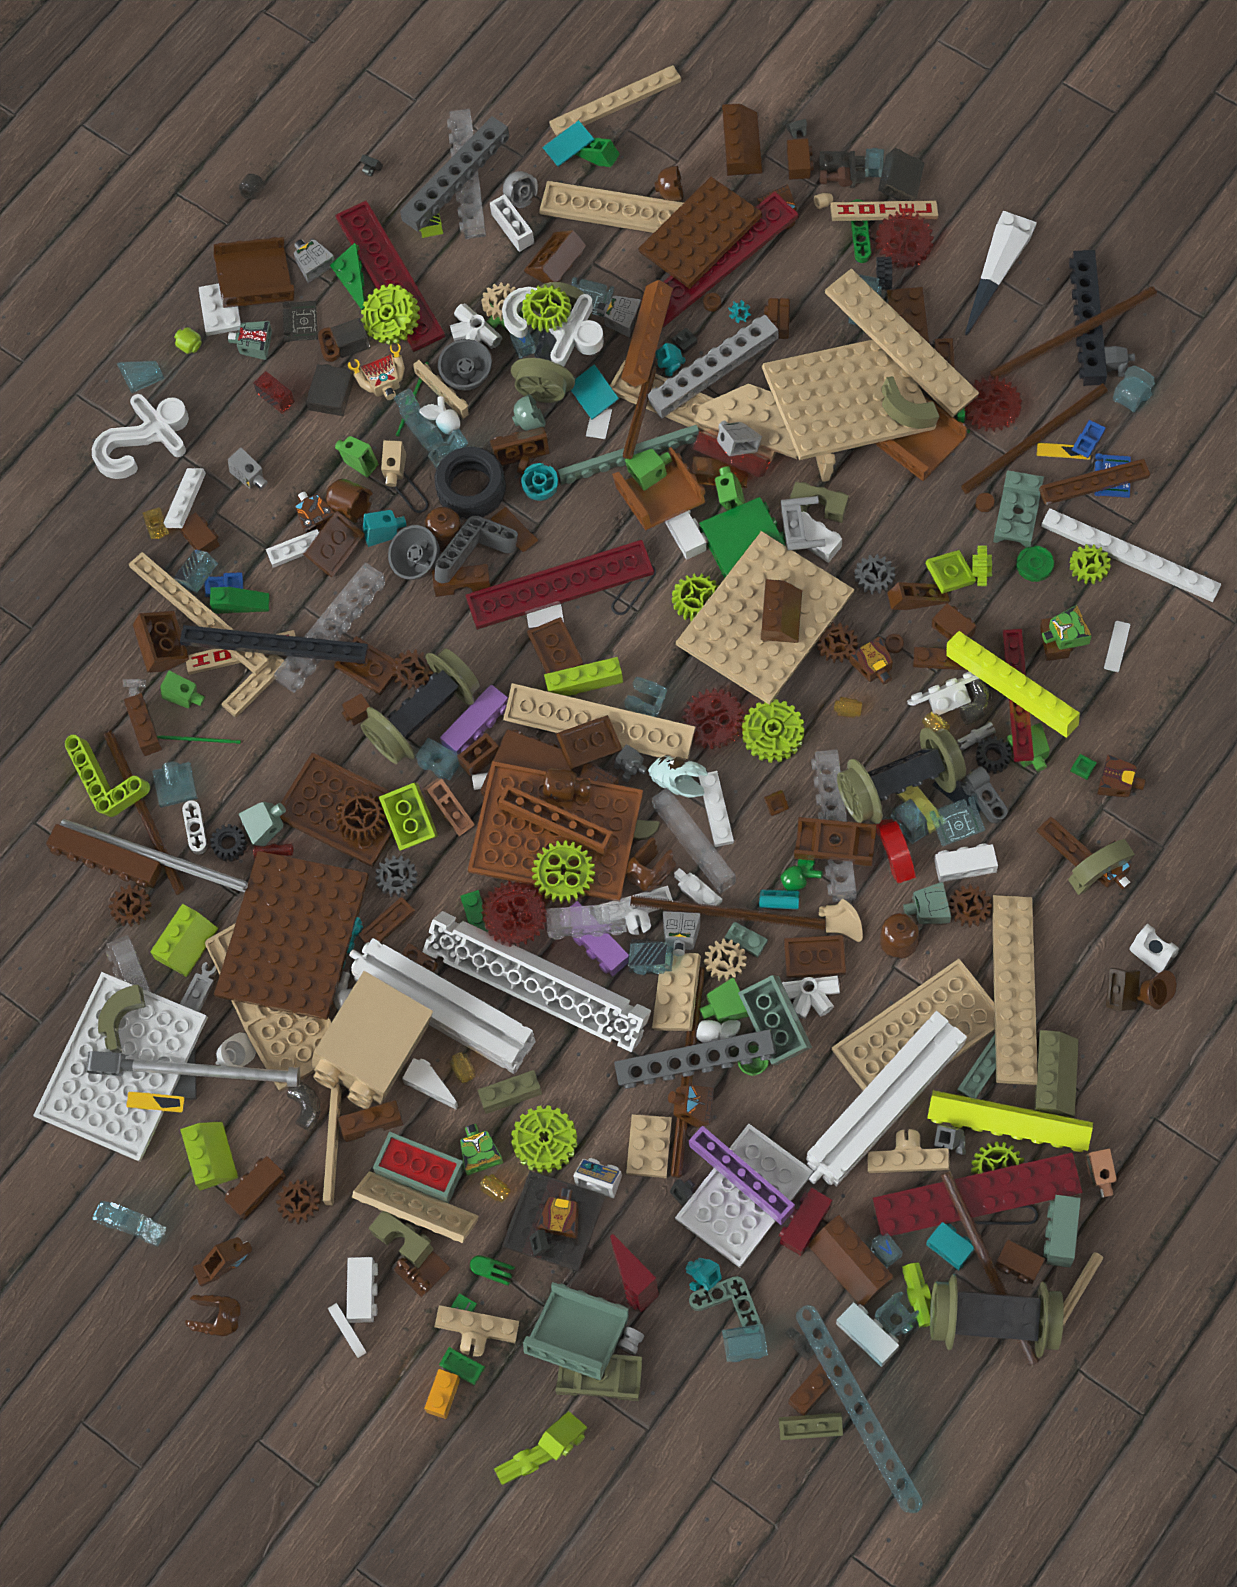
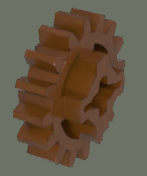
[817,623,858,663]
[392,649,433,691]
[109,885,152,927]
[949,885,992,928]
[276,1179,321,1224]

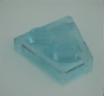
[117,361,164,393]

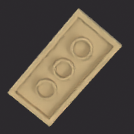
[652,953,701,1031]

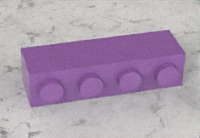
[440,685,508,757]
[560,901,630,977]

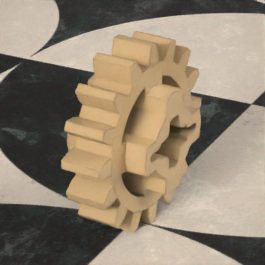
[481,282,516,321]
[704,939,747,982]

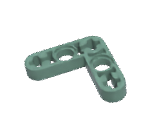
[689,1276,761,1335]

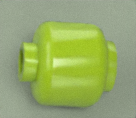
[174,327,202,354]

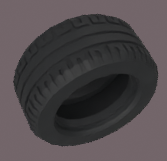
[434,446,506,519]

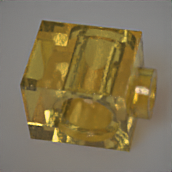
[142,507,169,539]

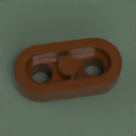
[318,327,340,362]

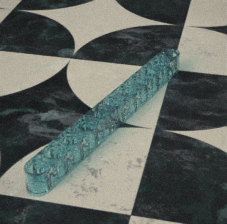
[796,1305,923,1513]

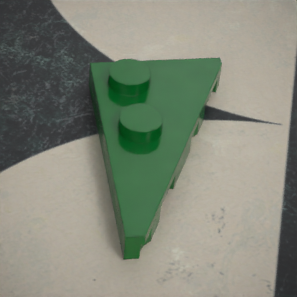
[330,243,367,310]

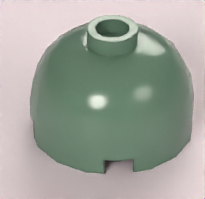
[512,394,546,431]

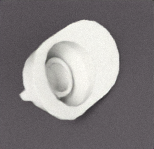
[216,1033,256,1067]

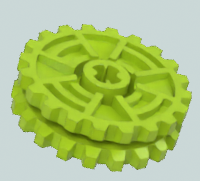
[361,284,420,345]
[742,699,804,763]
[511,1105,578,1173]

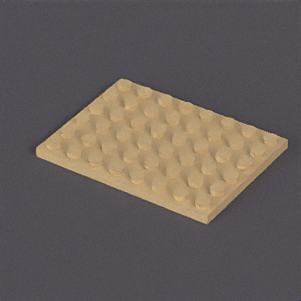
[762,340,936,460]
[676,531,855,705]

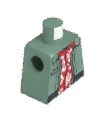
[228,321,272,360]

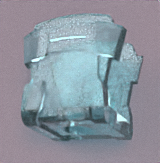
[1113,366,1155,413]
[624,677,667,718]
[875,1292,919,1338]

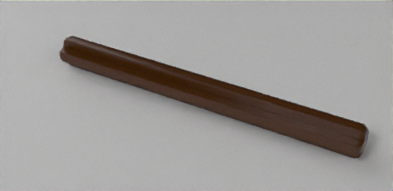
[623,367,656,460]

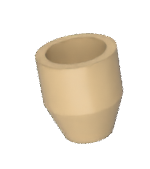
[814,193,833,209]

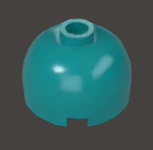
[521,463,558,501]

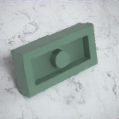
[724,922,768,958]

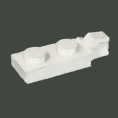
[674,868,722,915]

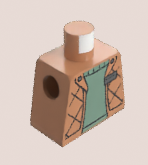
[1084,1149,1117,1198]

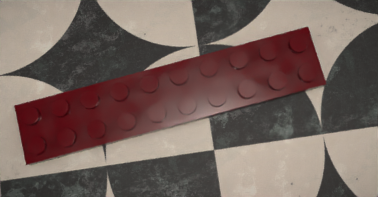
[641,192,799,328]
[335,200,445,352]
[465,540,654,630]
[873,1152,1082,1238]

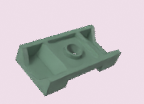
[993,470,1044,548]

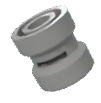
[617,1327,645,1355]

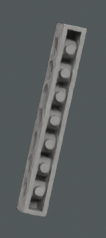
[648,315,778,418]

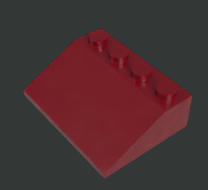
[610,1234,659,1312]

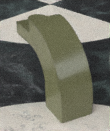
[882,376,939,429]
[1068,839,1135,895]
[98,984,146,1053]

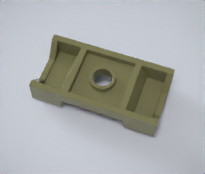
[556,1354,643,1401]

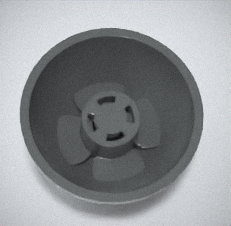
[438,339,492,390]
[388,525,440,580]

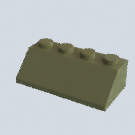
[1034,1030,1078,1117]

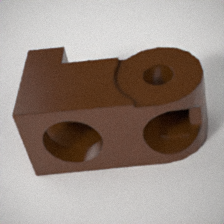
[401,944,438,972]

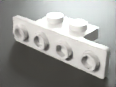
[907,671,979,716]

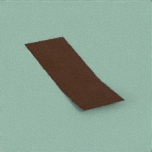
[490,507,538,552]

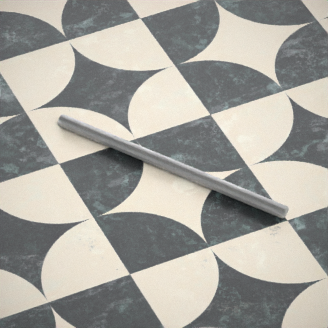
[60,819,248,892]

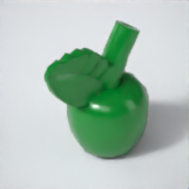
[781,859,823,891]

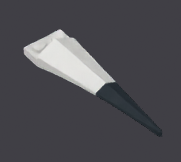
[965,211,1037,335]

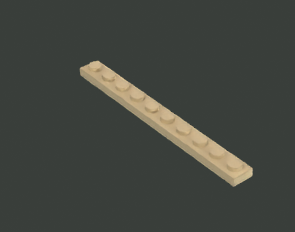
[129,552,270,675]

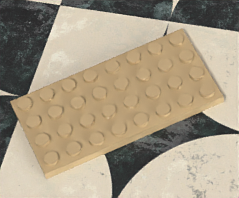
[832,959,995,1091]

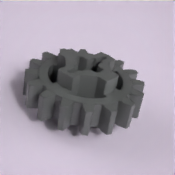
[854,554,895,595]
[375,855,418,897]

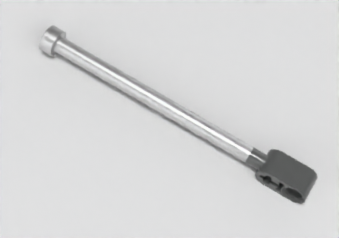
[86,1051,301,1087]

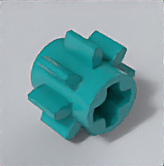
[728,300,751,323]

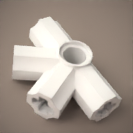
[450,303,502,349]
[782,976,840,1019]

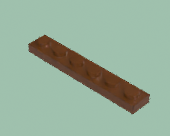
[1039,459,1150,505]

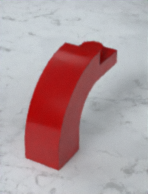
[876,818,916,883]

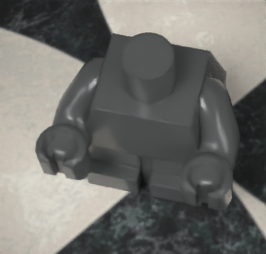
[1105,346,1135,377]
[614,744,648,782]
[934,1125,966,1155]

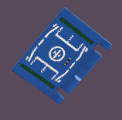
[1094,453,1131,498]

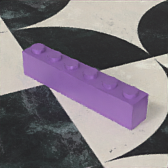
[689,1126,795,1225]

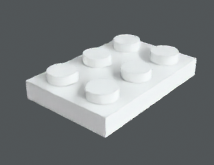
[199,283,241,336]

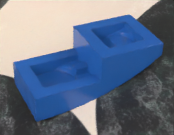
[1072,420,1106,458]
[204,573,243,597]

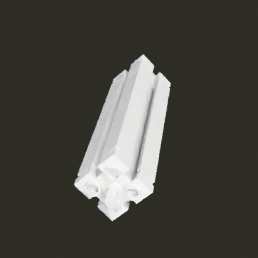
[349,938,536,1075]
[806,1011,967,1187]

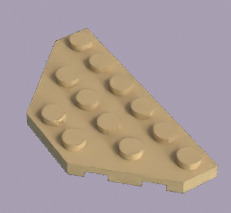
[694,384,798,459]

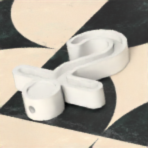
[502,287,604,367]
[92,394,189,479]

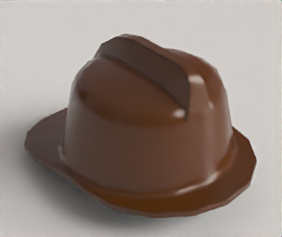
[1137,970,1177,1010]

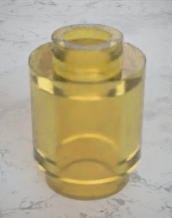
[834,697,862,718]
[922,712,950,733]
[449,1052,476,1083]
[480,1174,511,1203]

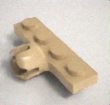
[868,1129,950,1173]
[435,1305,519,1356]

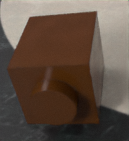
[341,693,370,726]

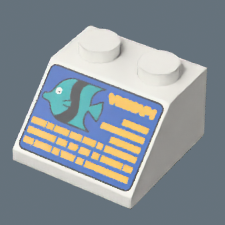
[574,1158,622,1199]

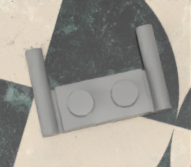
[781,496,825,550]

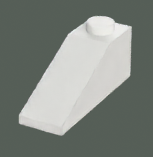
[402,1058,458,1110]

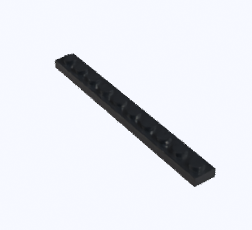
[180,625,368,664]

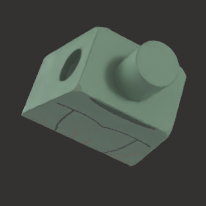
[903,882,951,924]

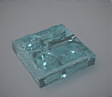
[152,762,198,808]

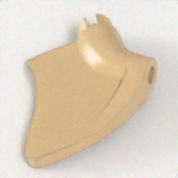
[819,899,863,942]

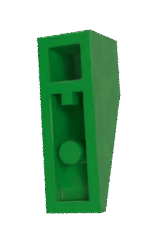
[575,137,620,167]
[210,587,270,614]

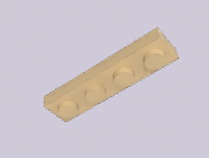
[414,360,469,419]
[222,654,288,718]

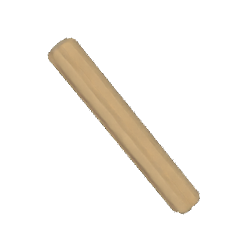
[1063,1252,1103,1325]

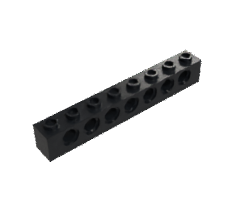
[1069,250,1107,386]

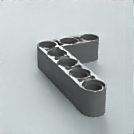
[434,516,518,583]

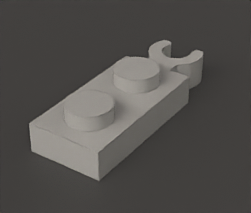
[180,962,217,1012]

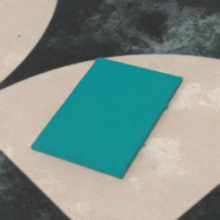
[542,120,595,167]
[571,364,619,420]

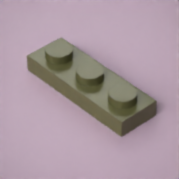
[779,1413,843,1440]

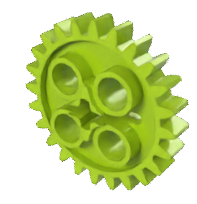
[532,840,595,904]

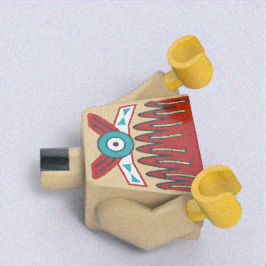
[348,343,405,400]

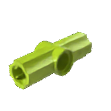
[902,1263,931,1328]
[494,1445,554,1486]

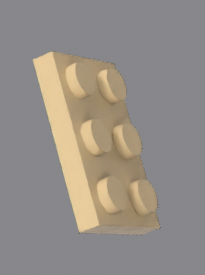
[626,1114,672,1178]

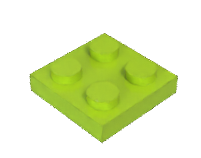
[925,550,976,594]

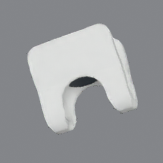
[1130,923,1179,973]

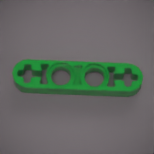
[851,199,871,263]

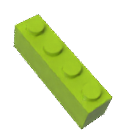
[544,657,623,696]

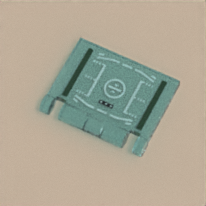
[571,277,615,317]
[930,796,985,846]

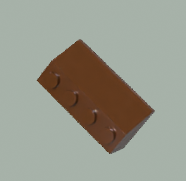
[722,103,762,176]
[808,1215,893,1306]

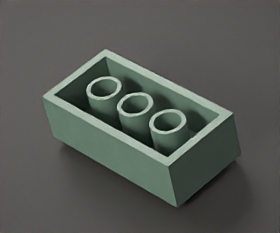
[738,975,812,1065]

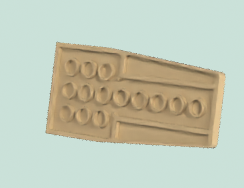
[205,923,332,1092]

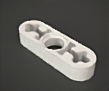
[182,801,208,855]
[328,1303,367,1358]

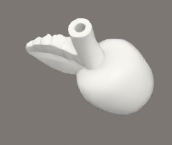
[419,396,460,435]
[696,1020,741,1050]

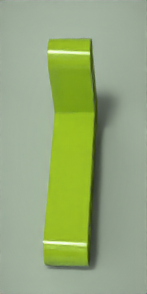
[65,735,150,817]

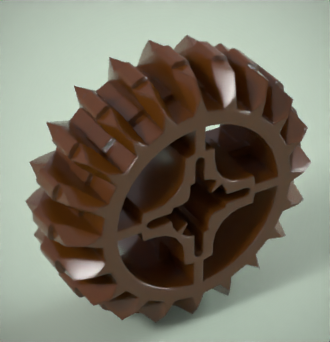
[336,791,387,843]

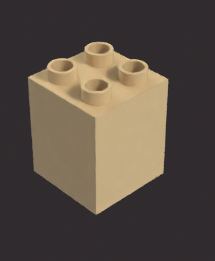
[311,971,433,1109]

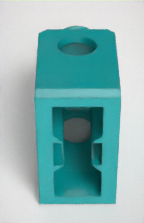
[363,510,407,547]

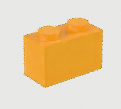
[424,1369,460,1419]

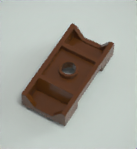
[794,817,876,866]

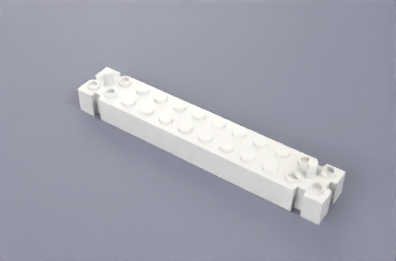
[422,911,651,1052]

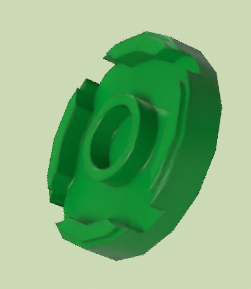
[1017,546,1054,582]

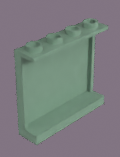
[523,1282,629,1380]

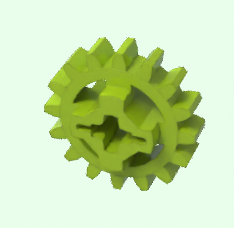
[1069,544,1111,584]
[972,546,992,586]

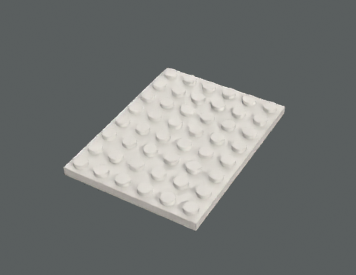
[33,972,208,1162]

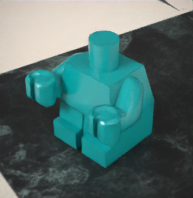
[655,343,686,377]
[685,1258,722,1291]

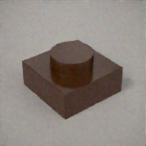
[764,790,789,816]
[193,1263,220,1287]

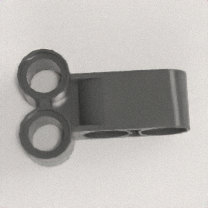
[960,767,1007,824]

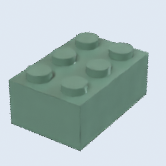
[1043,1195,1081,1268]

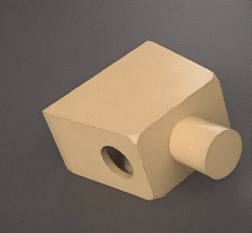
[381,440,406,487]

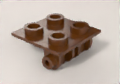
[393,1251,451,1298]

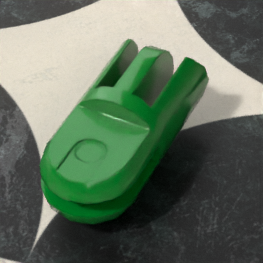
[470,1255,515,1286]

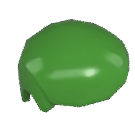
[738,1045,769,1076]

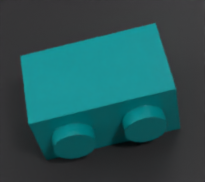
[926,1222,975,1270]

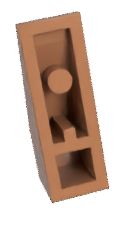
[422,778,475,836]

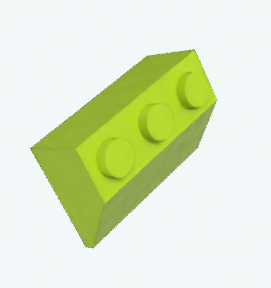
[379,783,439,851]
[150,904,219,977]
[180,1122,238,1191]

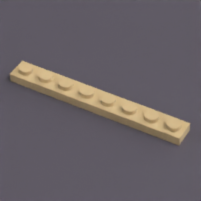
[549,65,681,136]

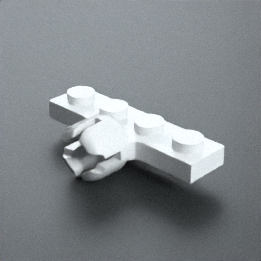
[593,886,672,935]

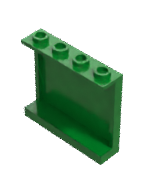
[699,497,786,578]

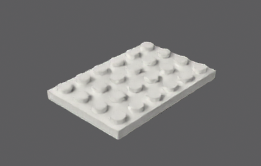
[675,1124,813,1268]

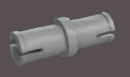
[957,722,996,751]

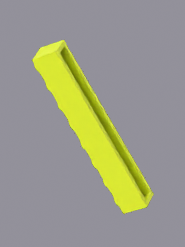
[947,631,1080,738]
[927,1090,1093,1152]

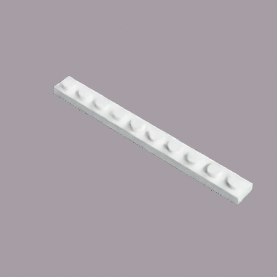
[1041,509,1221,602]

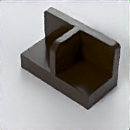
[1106,968,1140,1011]

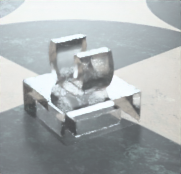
[123,679,146,696]

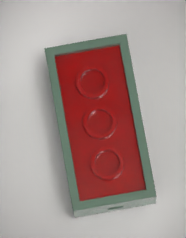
[373,1132,464,1203]

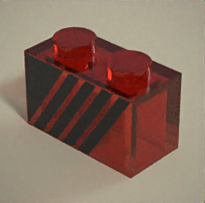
[253,371,295,414]

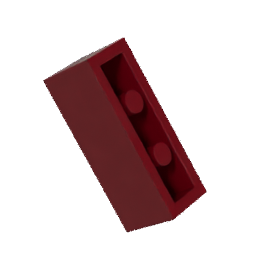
[779,1188,832,1256]

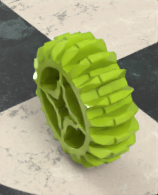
[522,284,571,333]
[672,573,719,621]
[971,1141,1024,1174]

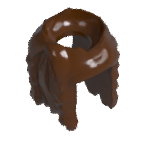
[626,838,677,892]
[185,1295,241,1337]

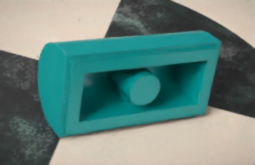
[759,889,799,909]

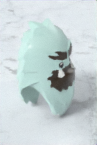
[648,755,708,798]

